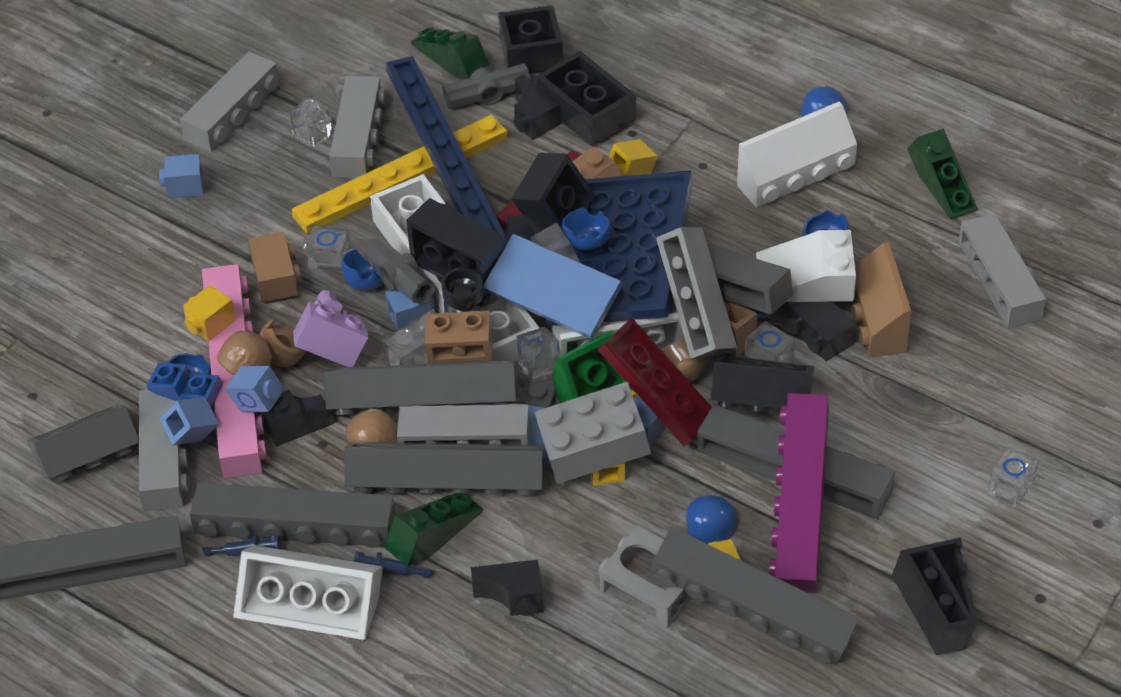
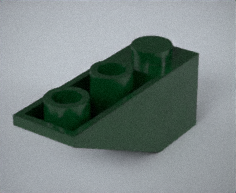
[410,27,489,78]
[907,129,978,219]
[384,493,483,566]

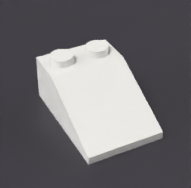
[756,230,856,302]

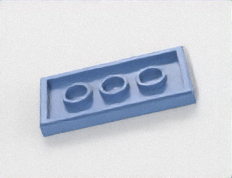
[483,234,623,340]

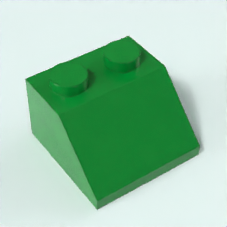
[551,331,631,403]

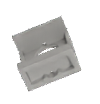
[598,525,692,628]

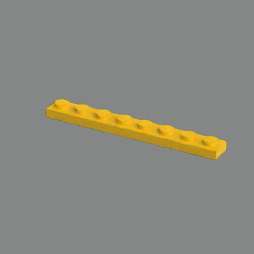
[291,114,508,234]

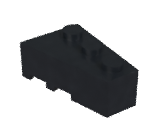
[892,537,977,656]

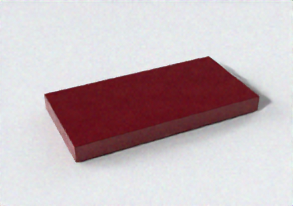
[598,318,712,447]

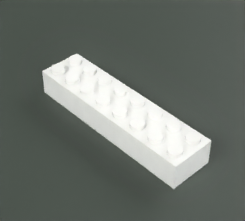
[370,174,541,363]

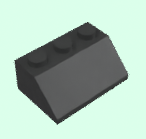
[27,404,139,482]

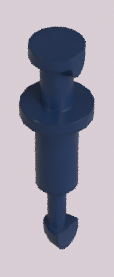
[202,535,281,556]
[354,551,434,578]

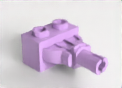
[293,290,368,367]

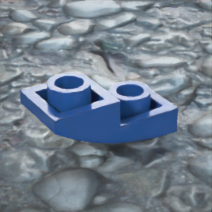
[146,362,223,407]

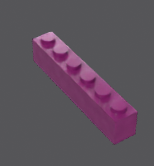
[769,394,829,593]

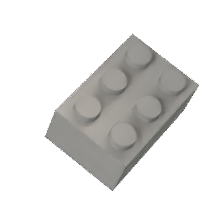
[534,382,651,484]

